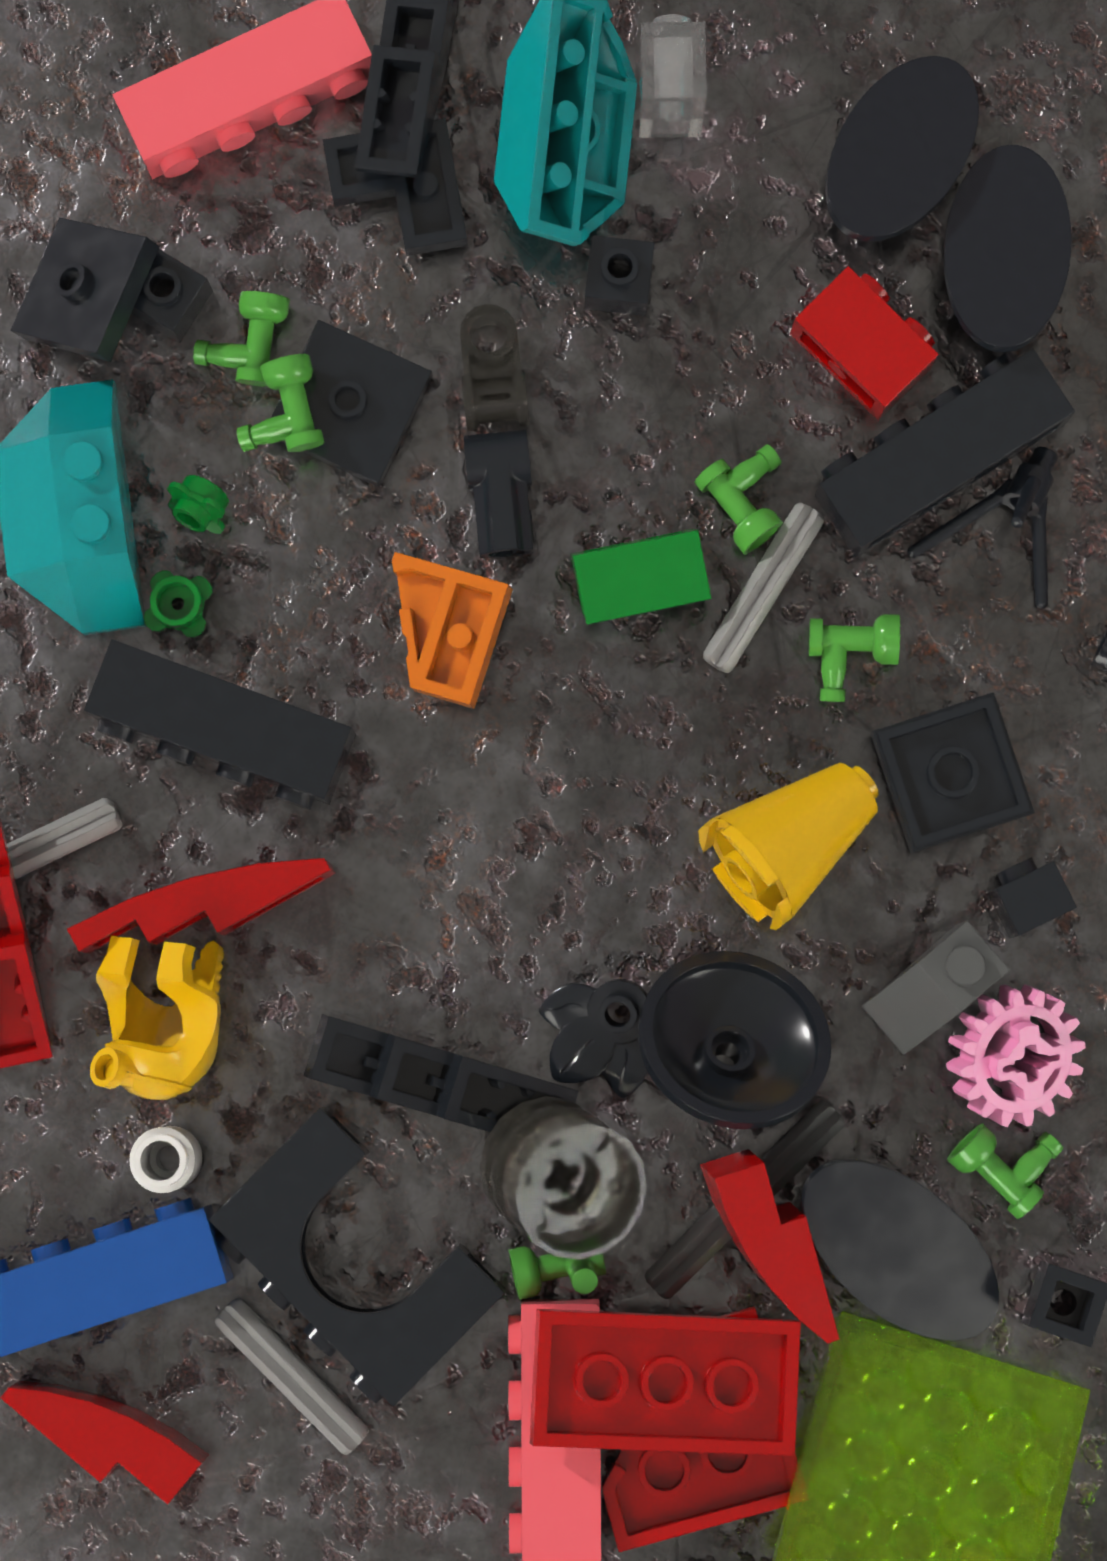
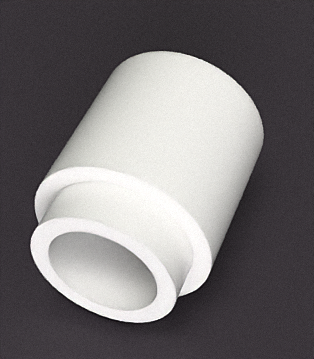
[129,1126,203,1193]

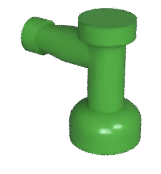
[193,291,290,387]
[237,354,325,452]
[694,444,783,555]
[808,614,900,702]
[947,1123,1064,1219]
[508,1236,606,1300]

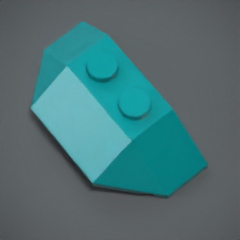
[494,0,637,246]
[0,379,146,635]

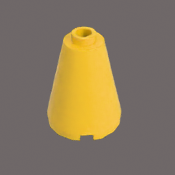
[698,763,879,930]

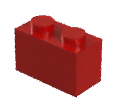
[790,266,939,421]

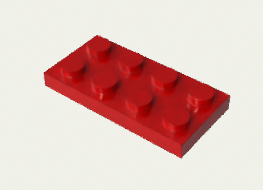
[529,1309,801,1456]

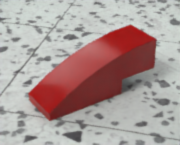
[700,1149,840,1344]
[0,1380,209,1505]

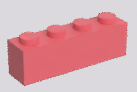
[112,0,372,180]
[508,1299,601,1561]

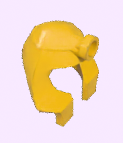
[90,936,224,1100]

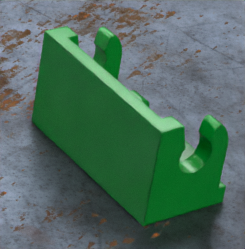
[570,529,712,624]

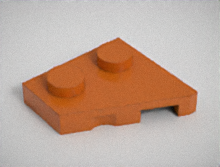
[392,552,513,709]

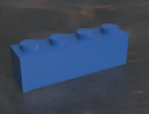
[0,1198,234,1357]

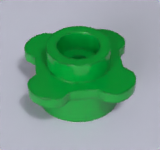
[167,475,229,534]
[144,570,213,638]

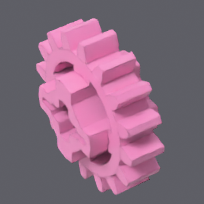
[946,984,1086,1127]

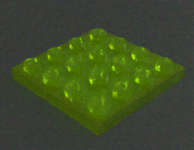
[772,1311,1091,1561]

